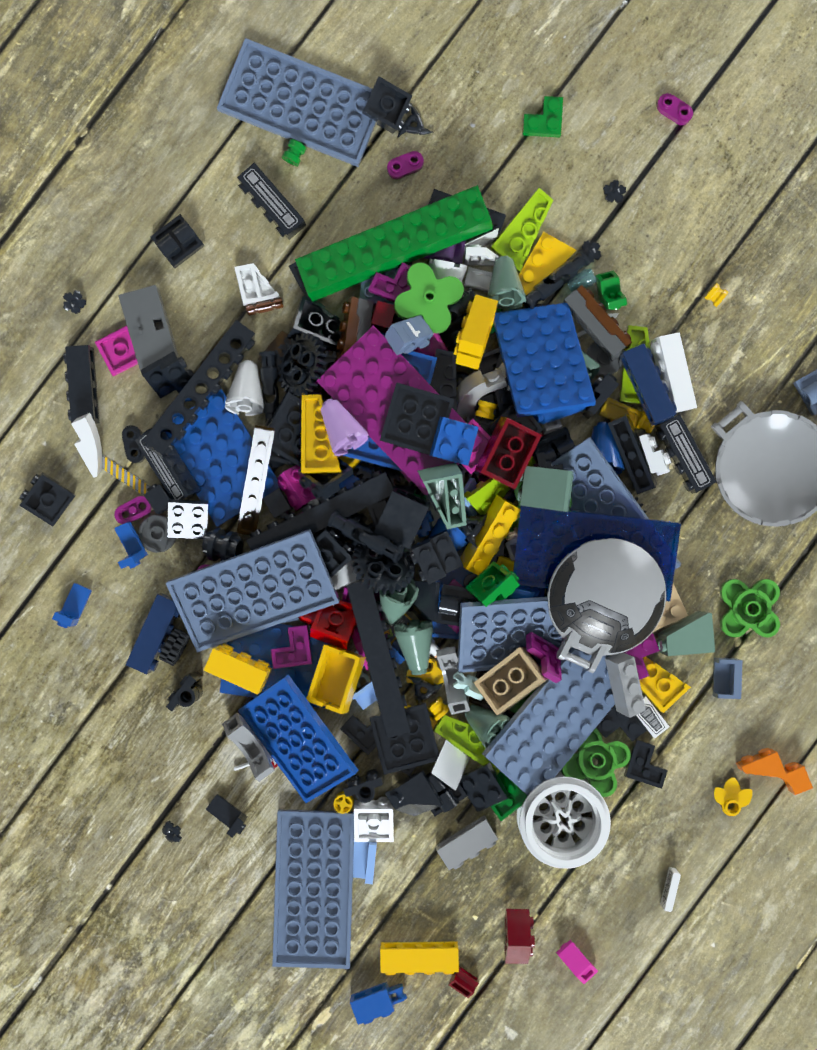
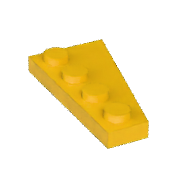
[519,231,576,308]
[301,394,342,473]
[610,655,691,713]

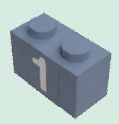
[384,315,434,355]

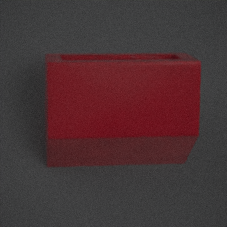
[448,966,479,998]

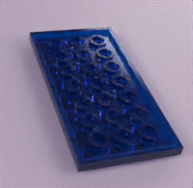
[513,506,681,602]

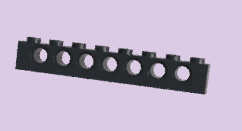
[142,320,256,459]

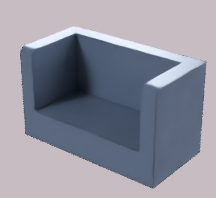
[713,658,743,699]

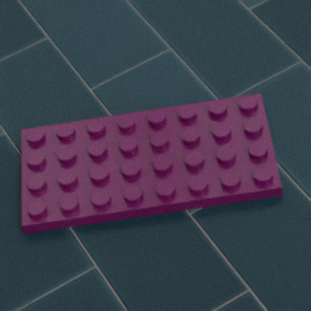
[317,326,483,495]

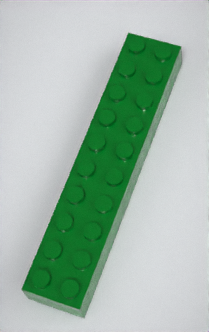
[295,185,493,301]

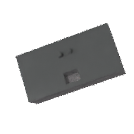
[118,285,179,370]

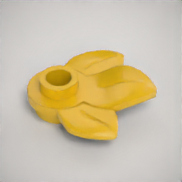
[406,656,444,693]
[714,777,753,816]

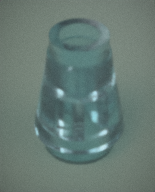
[567,268,597,292]

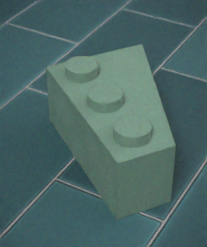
[417,463,467,529]

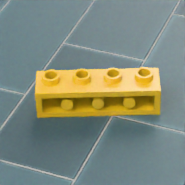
[460,495,521,575]
[380,941,459,975]

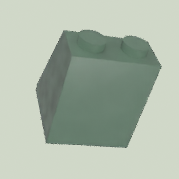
[517,466,574,512]
[656,611,715,656]

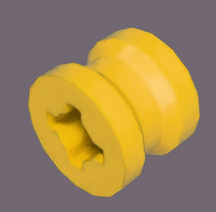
[704,282,728,307]
[475,400,498,420]
[635,410,655,434]
[427,697,450,721]
[334,791,353,814]

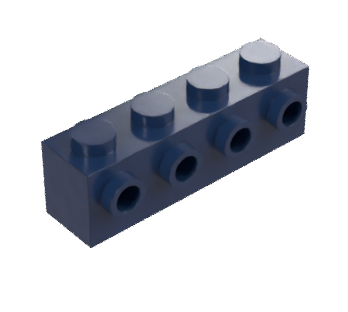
[620,344,677,427]
[126,593,180,675]

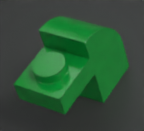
[595,270,627,310]

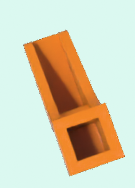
[736,748,813,795]

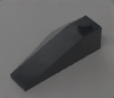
[287,296,341,353]

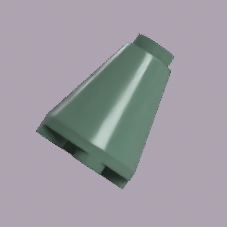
[394,619,433,675]
[465,705,511,748]

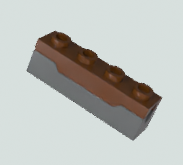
[564,285,632,362]
[334,296,374,363]

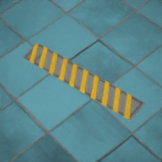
[102,455,150,496]

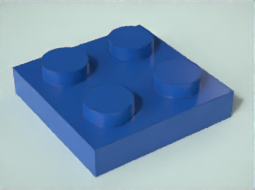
[430,416,479,466]

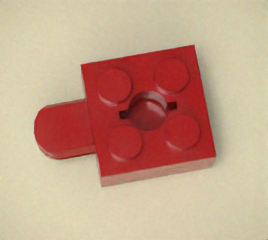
[299,600,356,650]

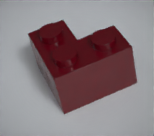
[504,908,535,964]

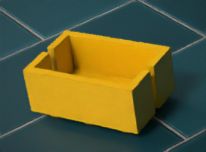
[454,295,498,370]
[203,644,272,695]
[306,644,366,714]

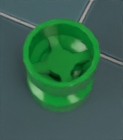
[281,139,307,167]

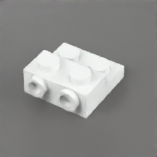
[639,434,671,476]
[354,797,393,842]

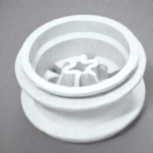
[517,771,611,868]

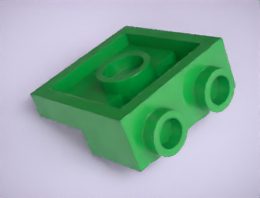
[465,561,520,607]

